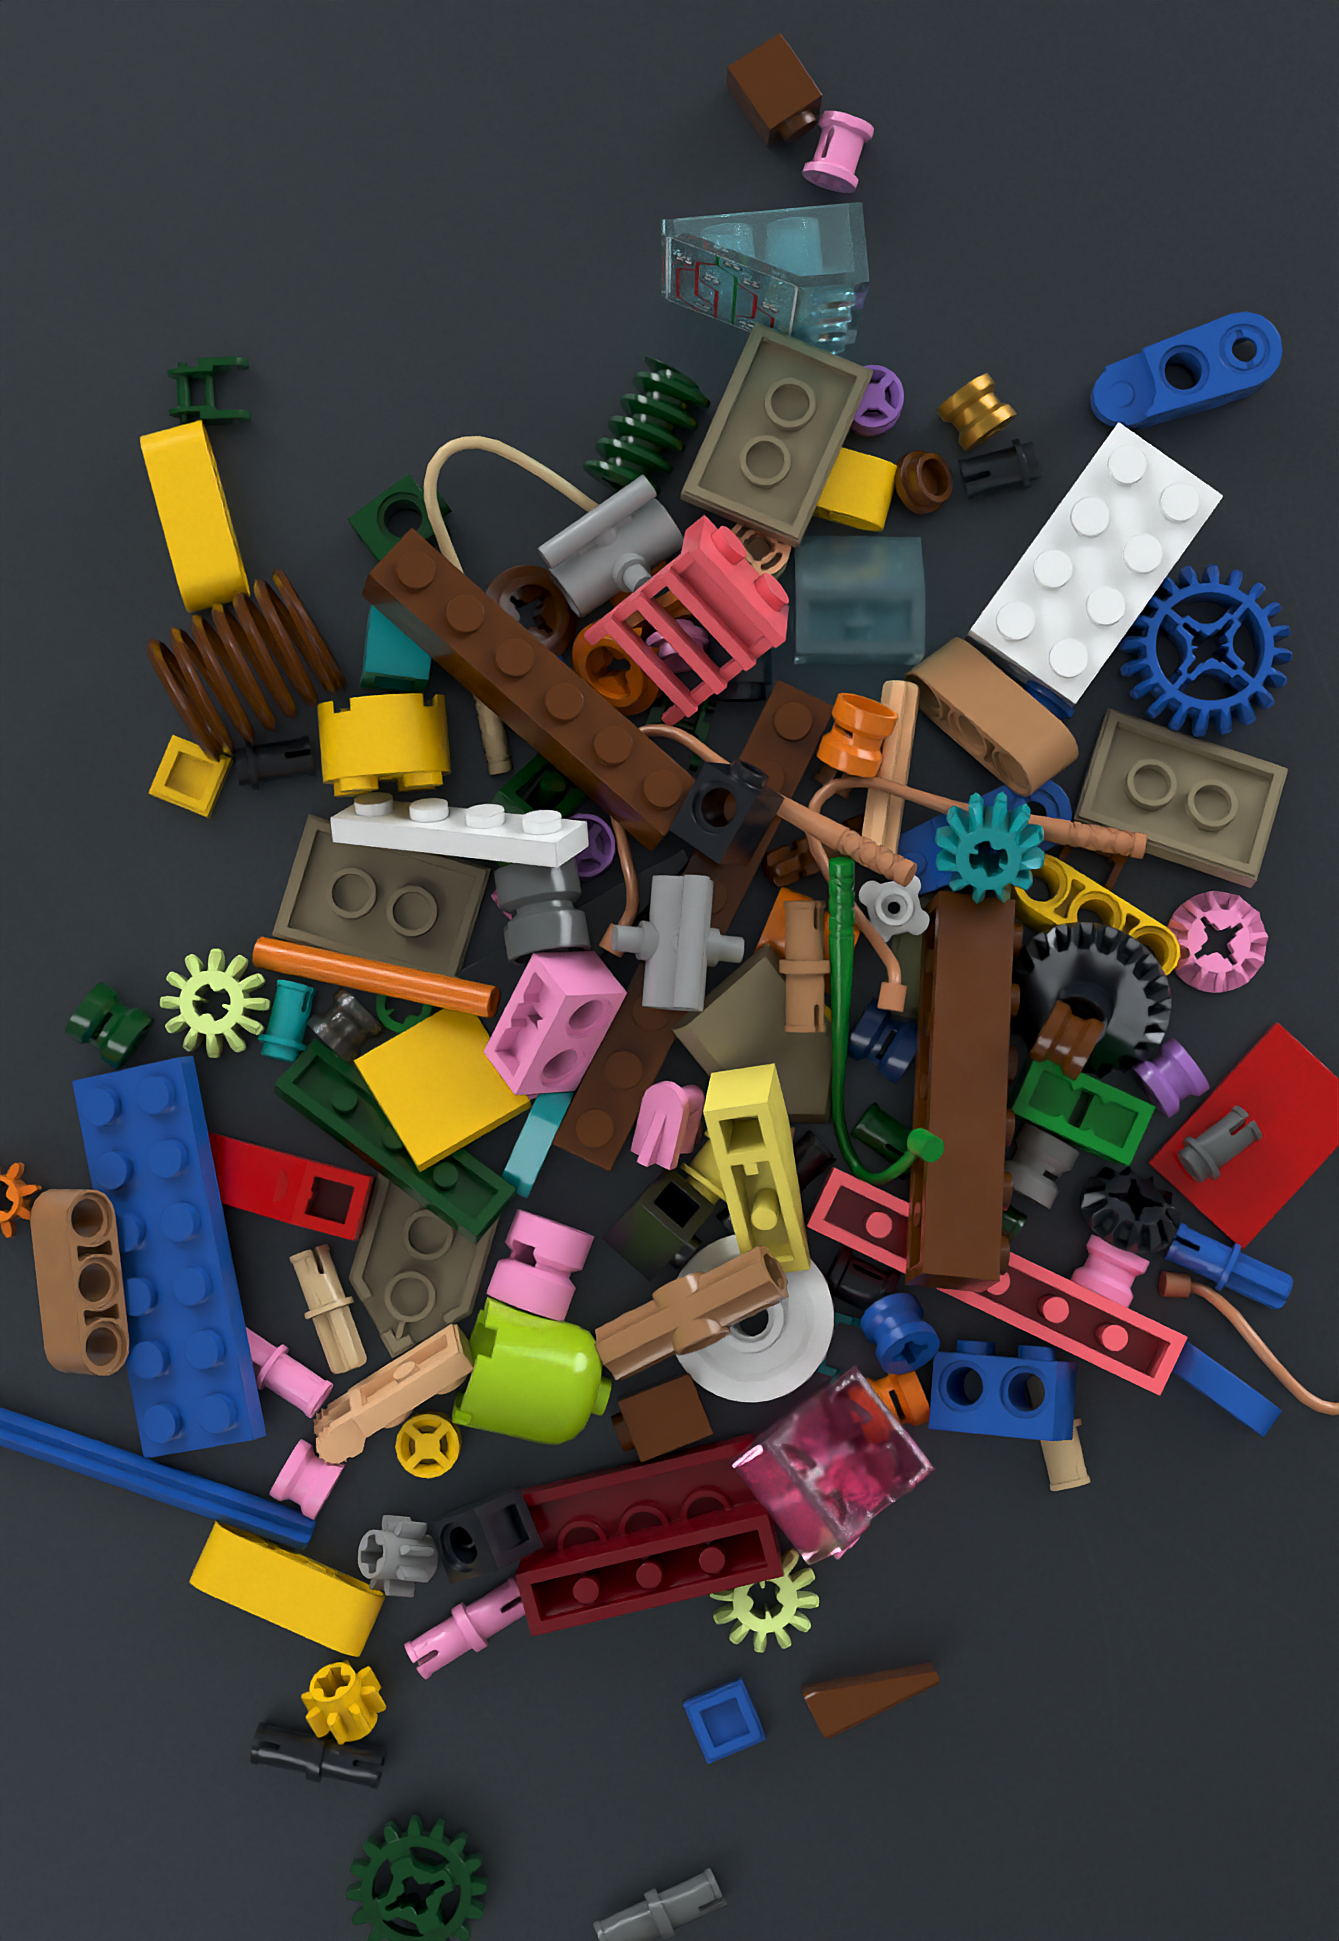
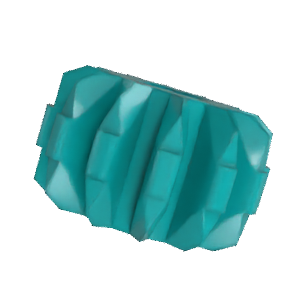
[935,791,1045,904]

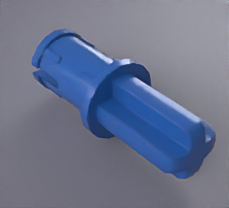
[1163,1223,1293,1310]

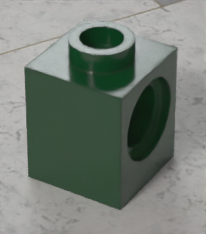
[348,473,452,563]

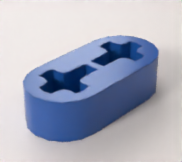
[1172,1341,1282,1438]

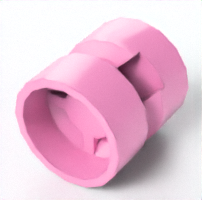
[486,1209,595,1321]

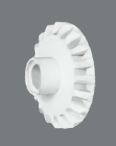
[676,1235,835,1402]

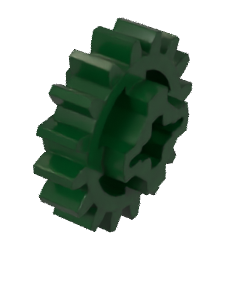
[346,1815,488,1941]

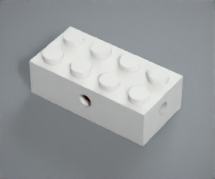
[964,422,1223,708]

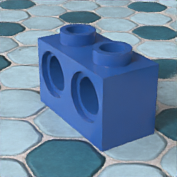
[929,1339,1078,1441]

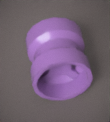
[566,814,616,882]

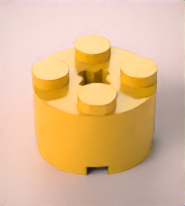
[317,693,451,797]

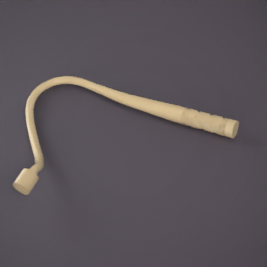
[424,436,600,775]

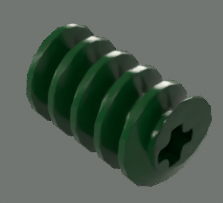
[583,356,711,496]

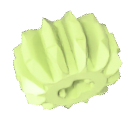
[160,949,271,1058]
[710,1548,819,1652]

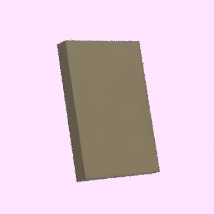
[680,322,874,549]
[1071,708,1288,888]
[272,814,492,979]

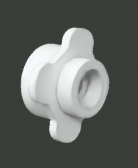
[859,875,929,942]

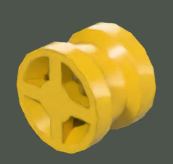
[395,1410,463,1479]

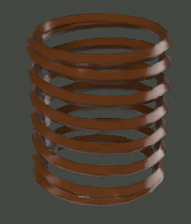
[146,568,347,763]

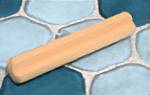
[860,680,921,868]

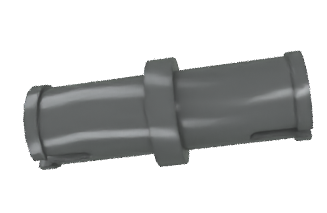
[593,1867,727,1941]

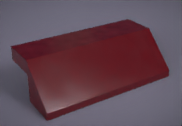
[515,1433,784,1637]

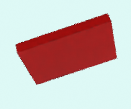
[1146,1023,1339,1250]

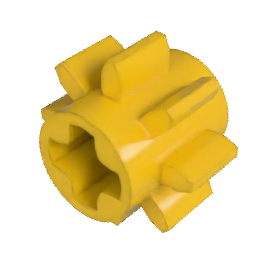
[301,1660,386,1744]

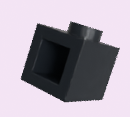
[602,1168,716,1281]

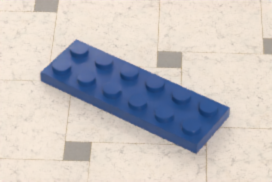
[72,1056,267,1459]

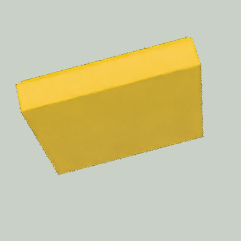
[354,1008,531,1172]

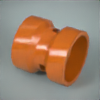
[816,693,898,778]
[850,1371,930,1444]

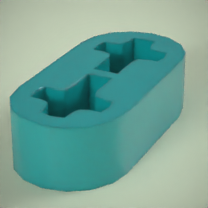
[501,1091,576,1199]

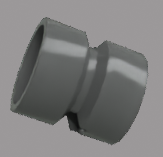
[494,858,591,965]

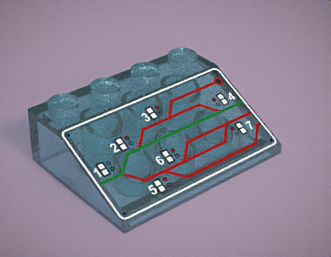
[660,202,870,354]

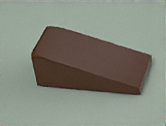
[801,1662,940,1740]

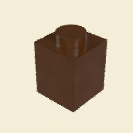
[726,32,823,148]
[611,1371,713,1462]

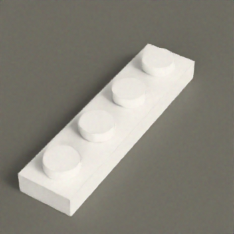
[330,792,589,868]

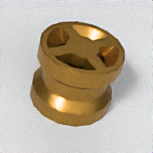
[936,373,1017,452]

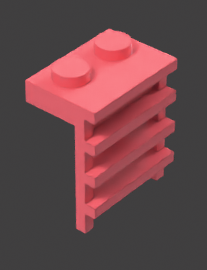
[584,515,789,726]

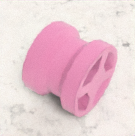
[1070,1234,1150,1308]
[269,1439,346,1520]

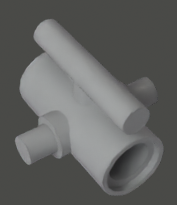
[537,475,684,619]
[611,875,744,1012]

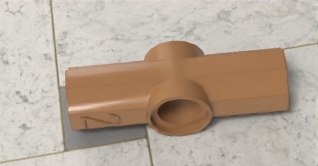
[594,1246,789,1380]

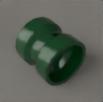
[64,982,155,1070]

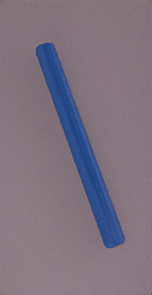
[0,1407,316,1550]

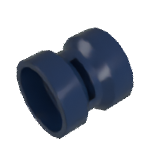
[847,997,918,1084]

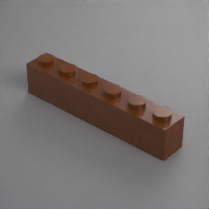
[361,528,696,852]
[905,891,1023,1293]

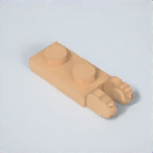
[313,1324,474,1465]

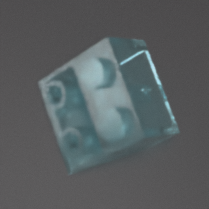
[793,536,925,665]

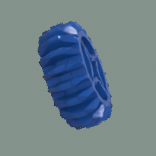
[1118,564,1293,737]

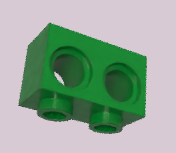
[1007,1057,1156,1166]

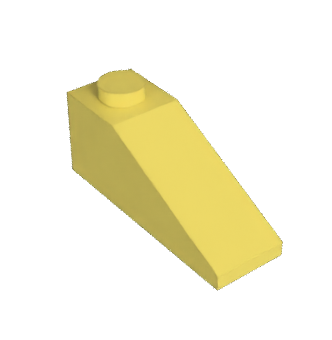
[703,1063,811,1273]

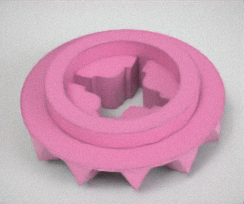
[1167,891,1269,993]

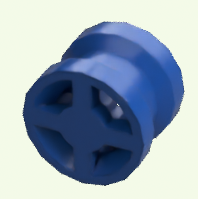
[860,1293,940,1374]

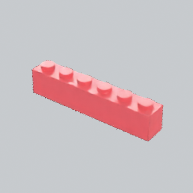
[805,1167,1188,1396]

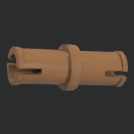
[779,900,831,1033]

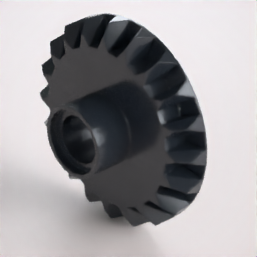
[1012,922,1172,1079]

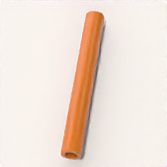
[252,936,500,1018]

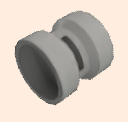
[1004,1123,1081,1209]

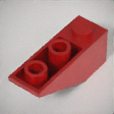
[208,1132,377,1241]

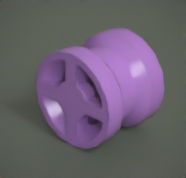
[849,364,904,438]
[1130,1038,1210,1119]

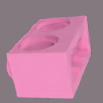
[484,951,627,1095]

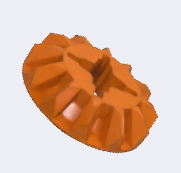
[572,618,663,715]

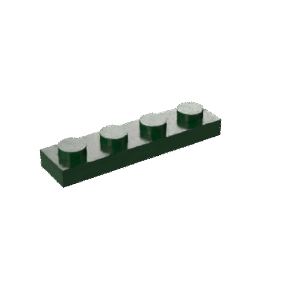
[274,1038,516,1245]

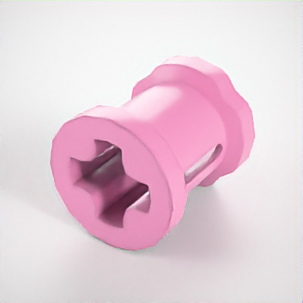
[802,111,874,193]

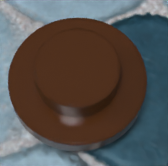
[895,450,953,514]

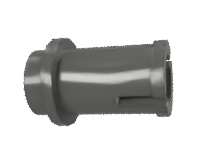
[1177,1105,1262,1183]

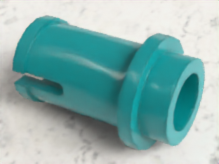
[257,980,318,1063]

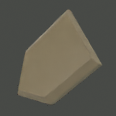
[670,943,832,1124]
[349,1173,500,1358]

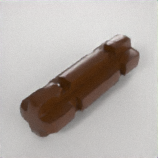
[762,814,865,888]

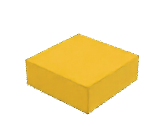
[149,735,234,819]

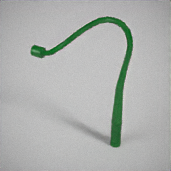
[829,856,944,1187]

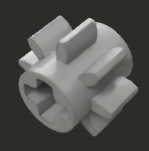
[358,1515,439,1598]

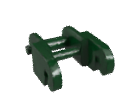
[167,356,251,426]
[646,690,717,772]

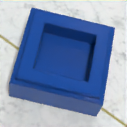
[683,1676,767,1764]

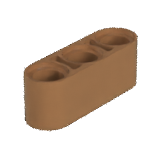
[904,637,1079,797]
[30,1189,129,1376]

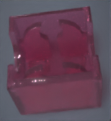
[729,1365,936,1565]

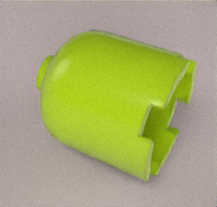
[452,1297,612,1445]

